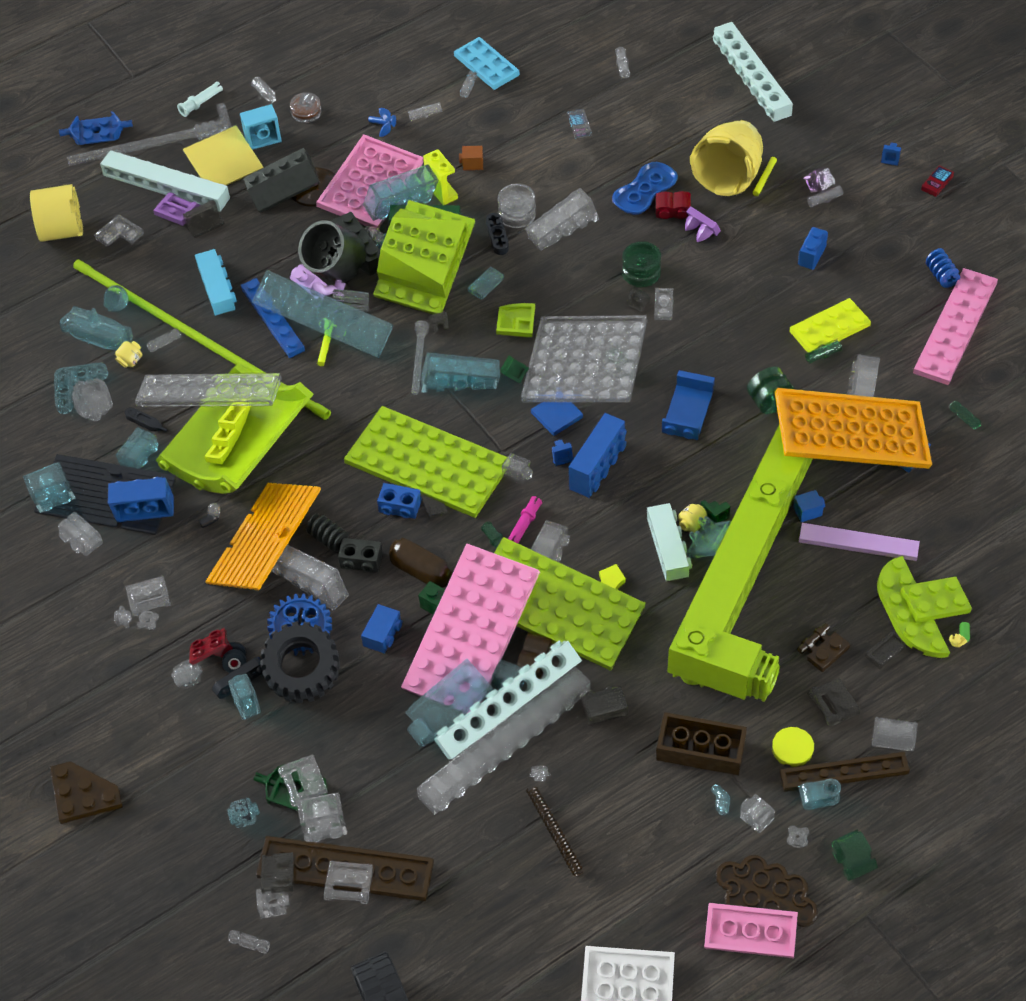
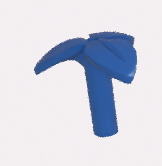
[368,108,396,137]

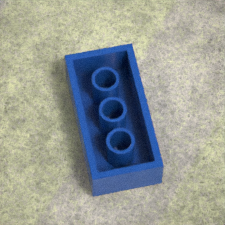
[569,413,627,498]

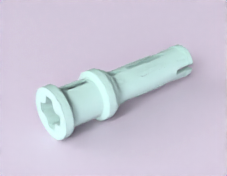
[177,82,223,117]

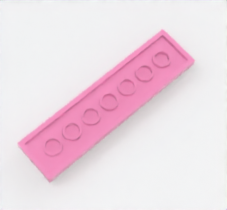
[913,268,998,385]

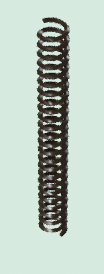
[526,787,583,876]

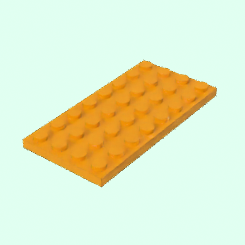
[775,388,932,469]

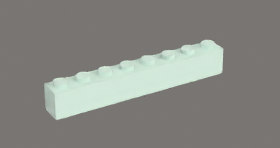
[100,150,230,212]

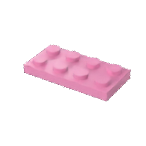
[704,903,798,958]

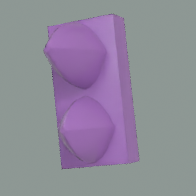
[685,206,721,242]

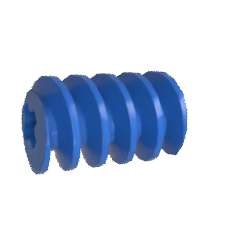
[926,248,961,288]

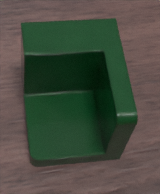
[500,355,529,383]
[701,500,731,527]

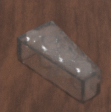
[272,545,349,611]

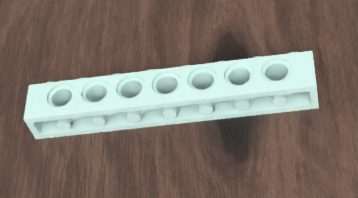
[713,22,793,122]
[434,640,582,759]

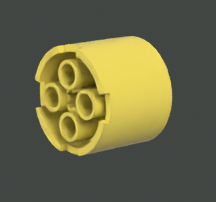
[30,184,83,242]

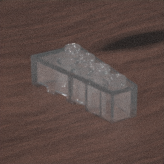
[525,188,599,251]

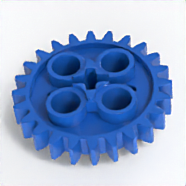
[267,593,332,656]

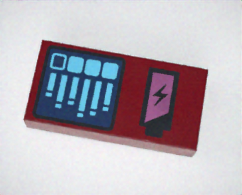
[921,165,954,197]

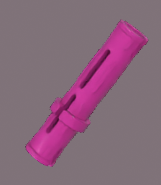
[508,496,542,543]

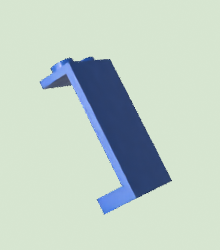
[662,370,715,440]

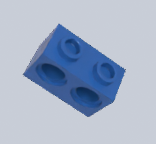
[377,483,422,519]

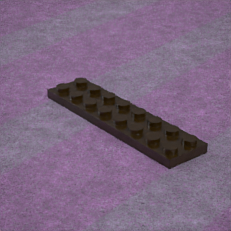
[256,836,434,901]

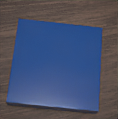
[531,391,583,436]

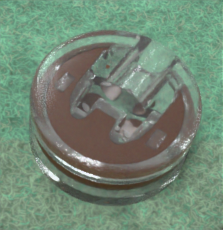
[290,93,322,123]

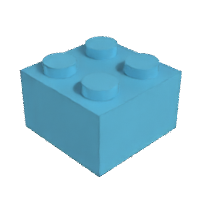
[240,104,282,150]

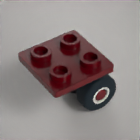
[189,628,247,673]

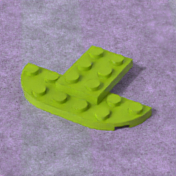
[877,556,972,658]

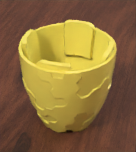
[690,120,763,196]

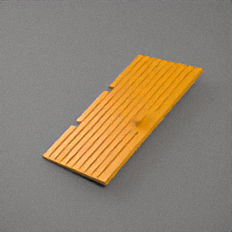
[205,483,321,590]

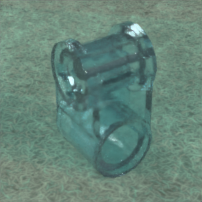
[798,779,841,810]

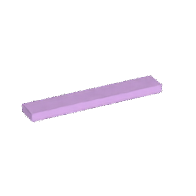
[799,523,920,561]

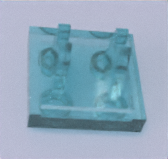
[686,516,731,559]

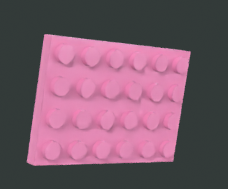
[316,134,424,231]

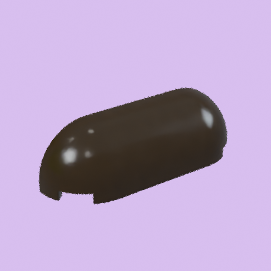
[389,538,453,588]

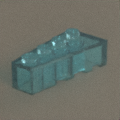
[421,352,500,392]

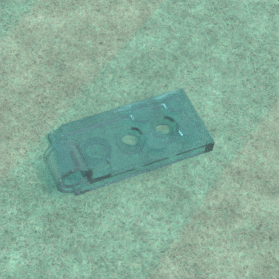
[405,658,494,747]

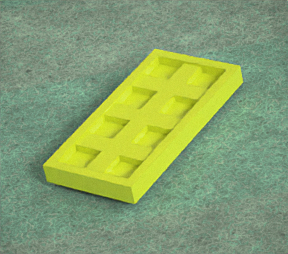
[790,298,871,355]

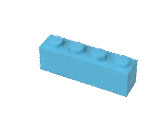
[195,249,237,316]

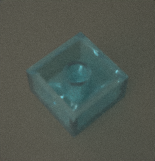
[23,462,75,513]

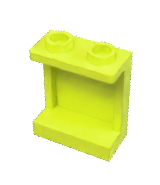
[423,149,458,205]

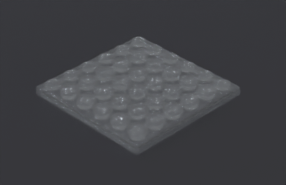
[521,315,648,402]

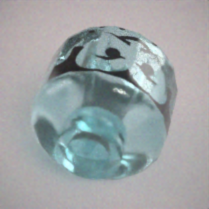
[227,798,260,828]

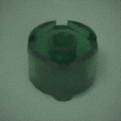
[831,829,878,881]

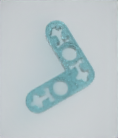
[54,363,108,414]

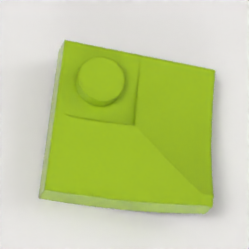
[496,303,535,337]

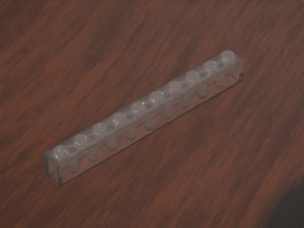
[417,667,590,815]

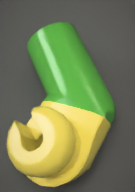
[949,622,970,647]

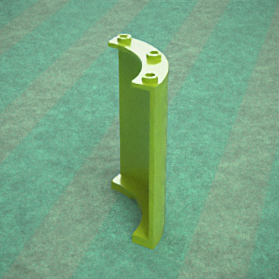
[155,363,313,494]

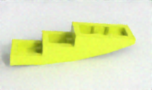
[204,400,252,464]

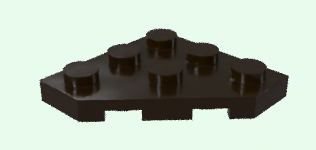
[50,761,123,824]

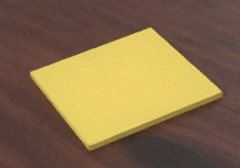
[183,125,264,186]

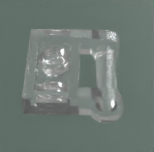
[125,576,171,616]
[278,754,328,806]
[324,861,373,904]

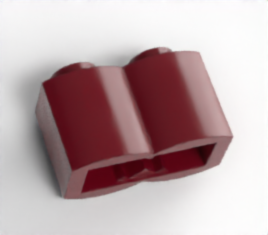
[656,191,691,219]

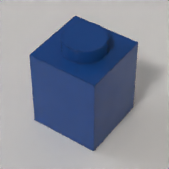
[793,490,825,522]

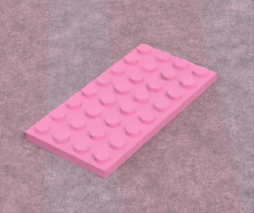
[401,544,540,718]

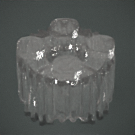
[72,378,113,421]

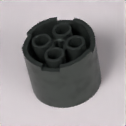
[298,220,366,282]

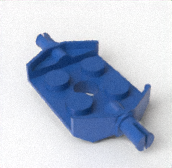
[59,111,133,145]

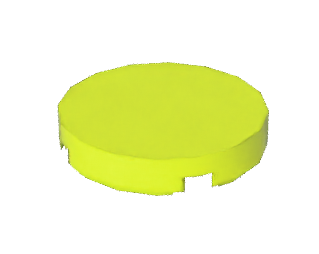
[772,727,814,767]

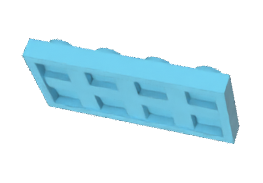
[454,37,520,90]

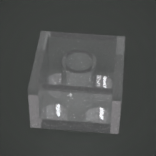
[297,792,347,842]

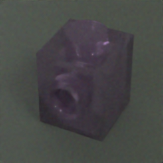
[804,167,835,192]

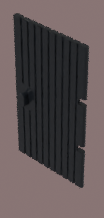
[34,454,177,535]

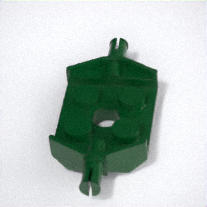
[254,764,340,819]

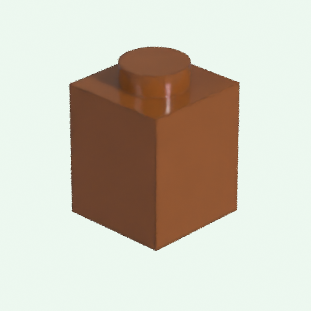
[459,146,483,170]

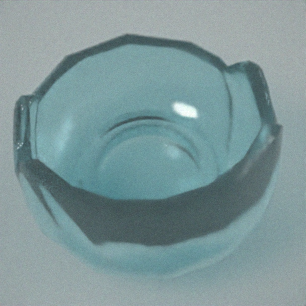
[103,285,129,312]

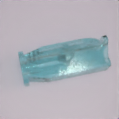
[59,306,133,350]

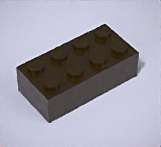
[656,712,747,776]

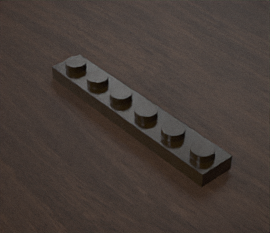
[780,752,910,792]

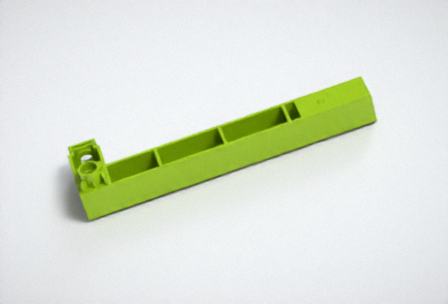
[667,424,813,702]

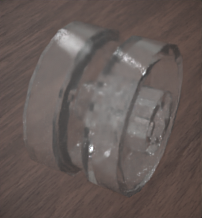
[497,183,536,228]

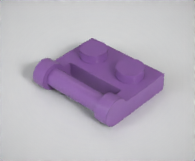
[154,192,200,226]

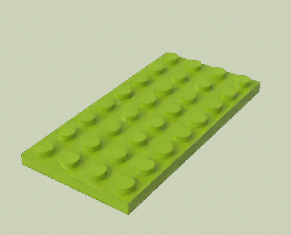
[344,406,512,518]
[494,537,646,671]

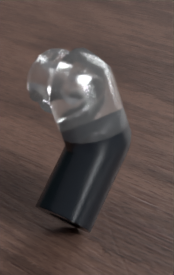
[198,503,221,528]

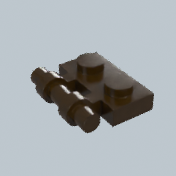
[797,623,850,672]

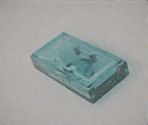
[468,267,504,300]

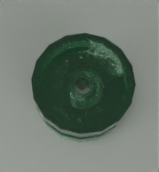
[622,242,661,287]
[747,367,795,414]

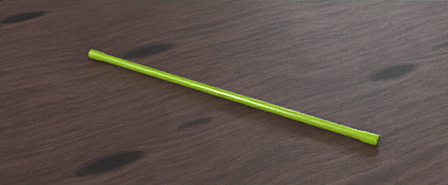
[73,259,331,420]

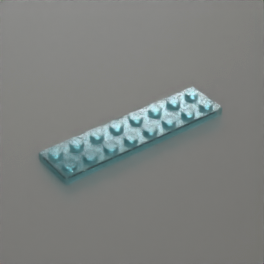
[252,270,394,358]

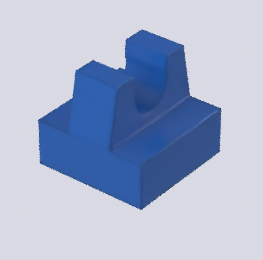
[881,143,901,166]
[552,440,573,466]

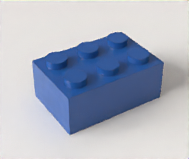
[108,477,174,522]

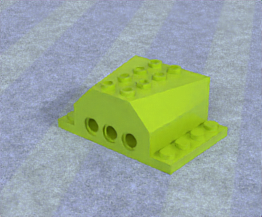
[373,200,475,317]

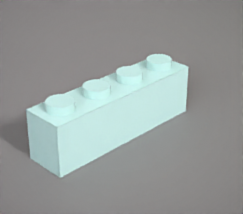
[647,503,692,581]

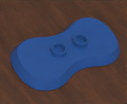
[612,162,678,215]

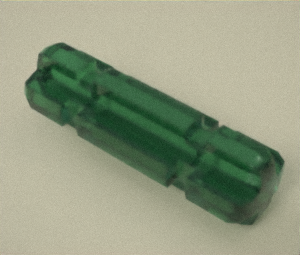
[949,400,981,430]

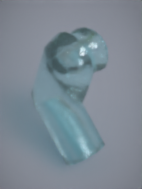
[711,784,730,815]

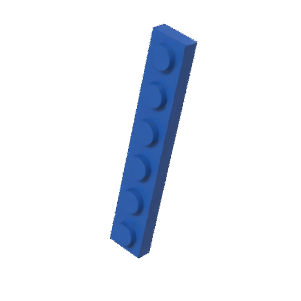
[241,278,305,358]

